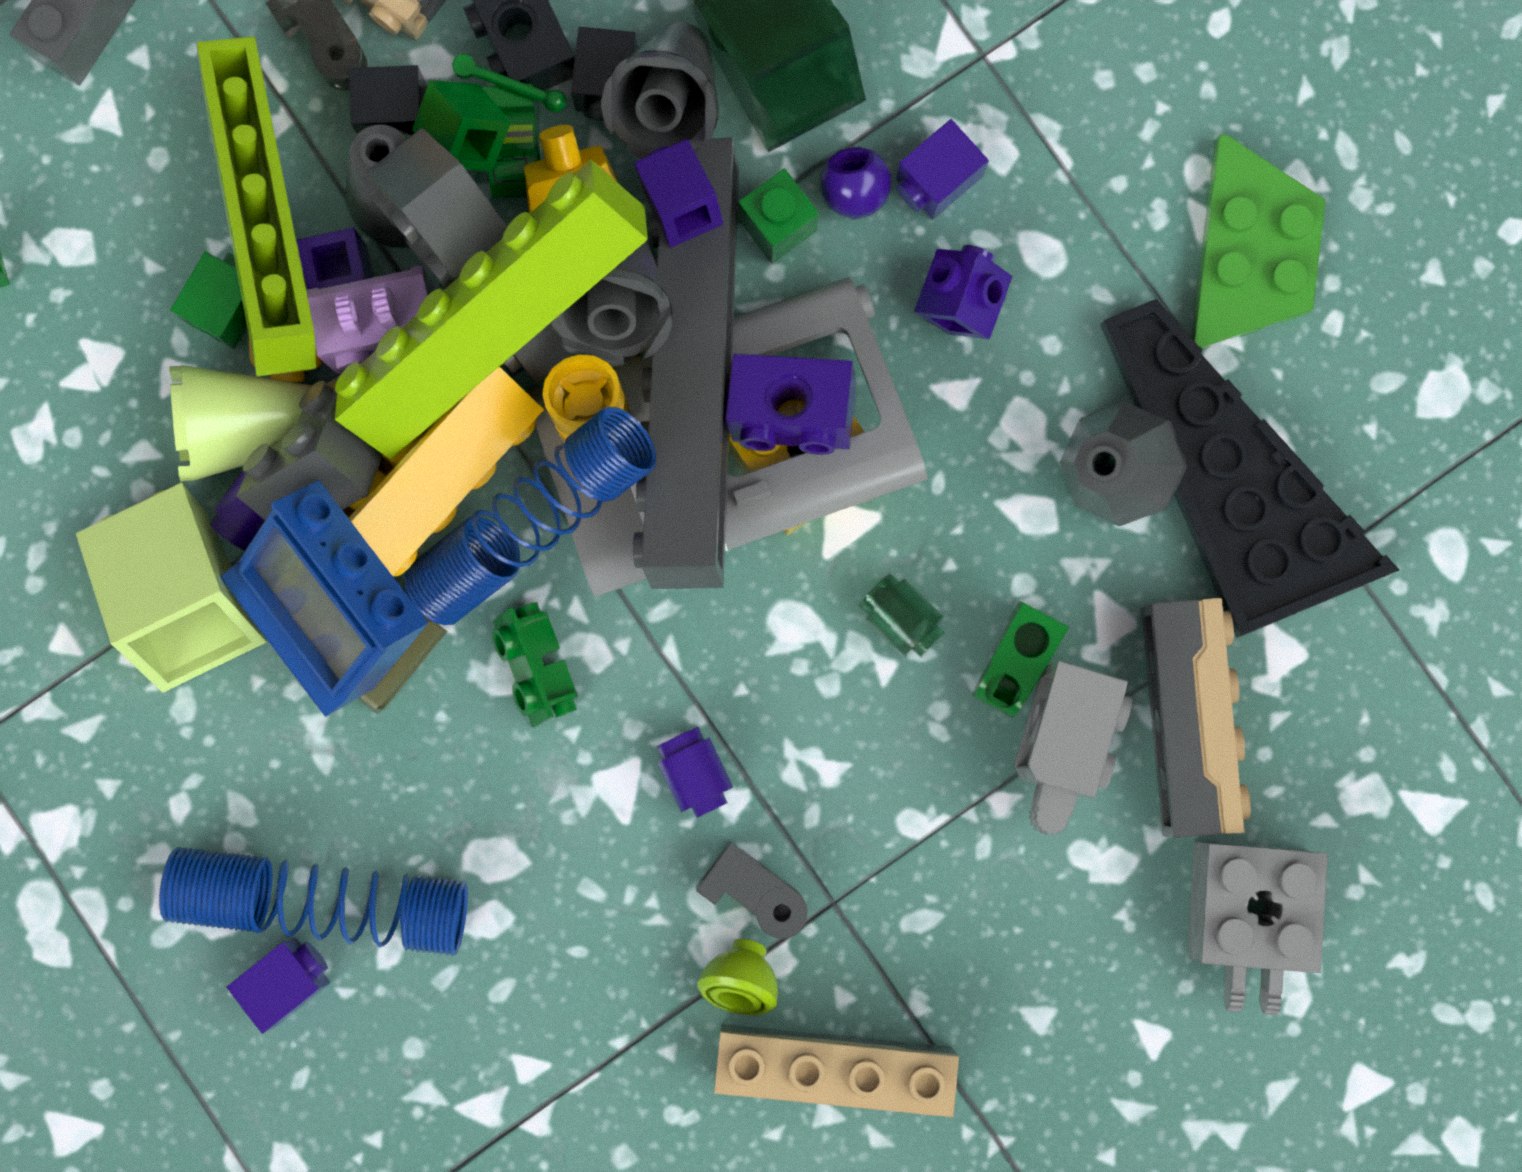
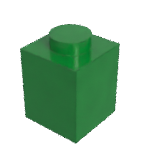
[412,80,511,171]
[738,168,819,264]
[170,251,247,349]

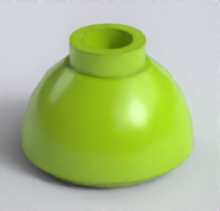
[697,939,778,1016]

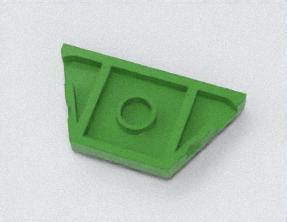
[1191,134,1326,350]

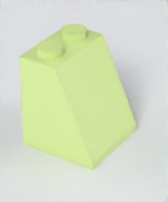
[76,482,267,693]

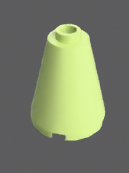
[169,365,312,482]

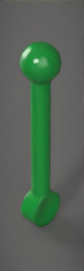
[452,54,567,113]

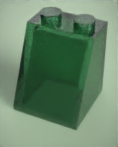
[690,0,866,153]

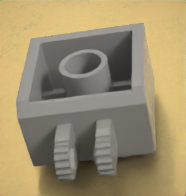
[1013,661,1132,836]
[1188,841,1328,1015]

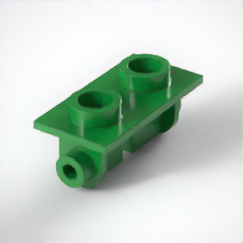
[492,602,579,727]

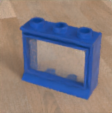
[220,480,428,717]

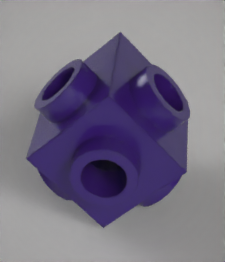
[914,245,1013,340]

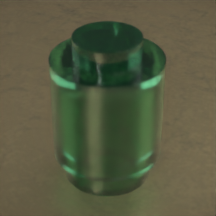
[859,573,945,658]

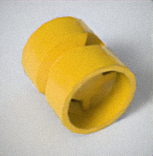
[542,354,631,443]

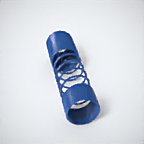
[404,406,656,626]
[159,847,468,956]

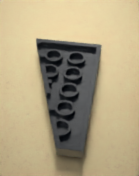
[1100,299,1400,638]

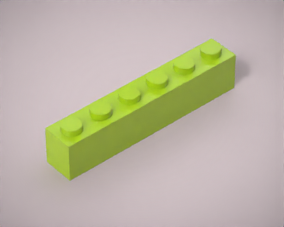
[196,36,317,377]
[335,160,648,460]

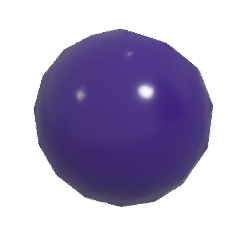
[820,147,891,220]

